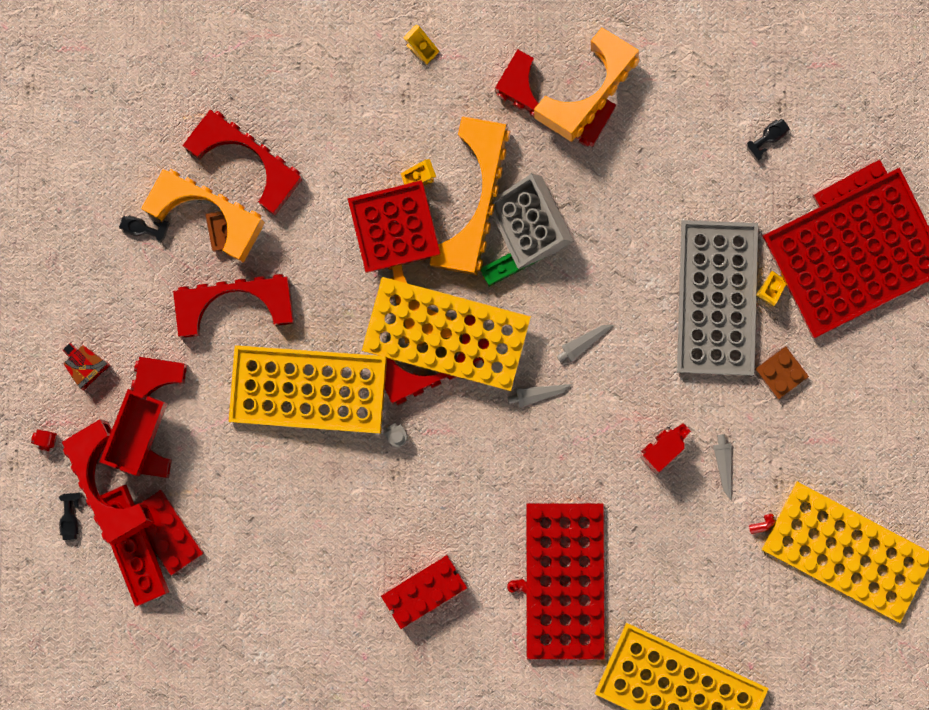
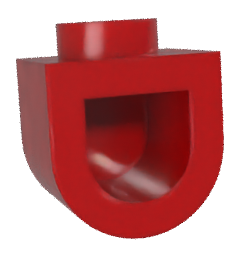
[31,429,57,451]

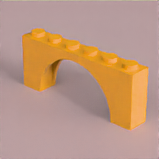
[534,27,640,142]
[141,169,265,263]

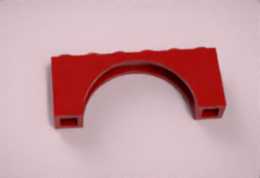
[495,49,617,147]
[182,110,302,216]
[173,274,294,338]
[385,315,489,406]
[120,357,188,478]
[62,419,155,545]

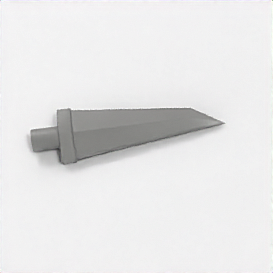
[556,325,614,362]
[508,384,572,408]
[713,434,732,500]

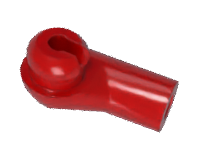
[749,513,776,534]
[507,579,526,594]

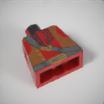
[63,343,111,390]

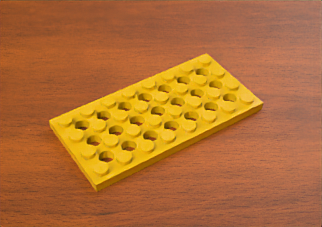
[362,277,531,391]
[228,345,387,434]
[761,481,929,623]
[594,623,769,710]

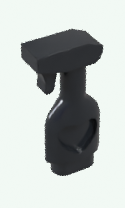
[746,118,790,162]
[119,215,170,242]
[59,493,82,540]

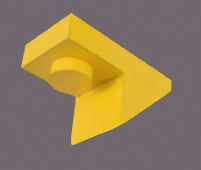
[403,25,440,64]
[400,159,436,186]
[756,271,786,306]

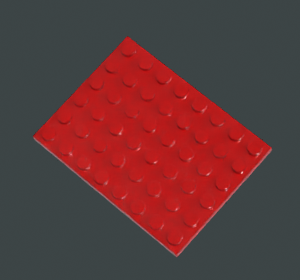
[762,167,929,338]

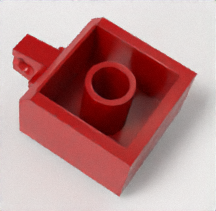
[640,423,691,474]

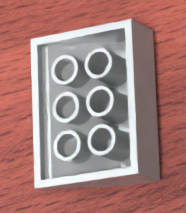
[492,173,574,269]

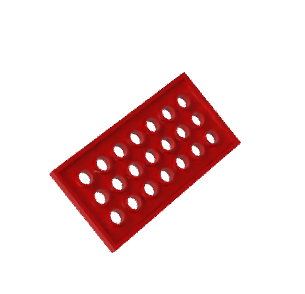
[526,503,604,659]

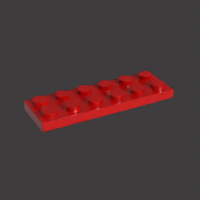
[101,484,169,607]

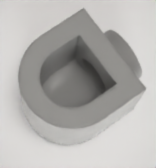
[384,423,407,447]

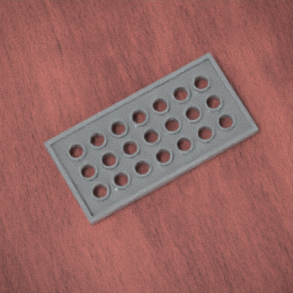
[677,220,758,376]

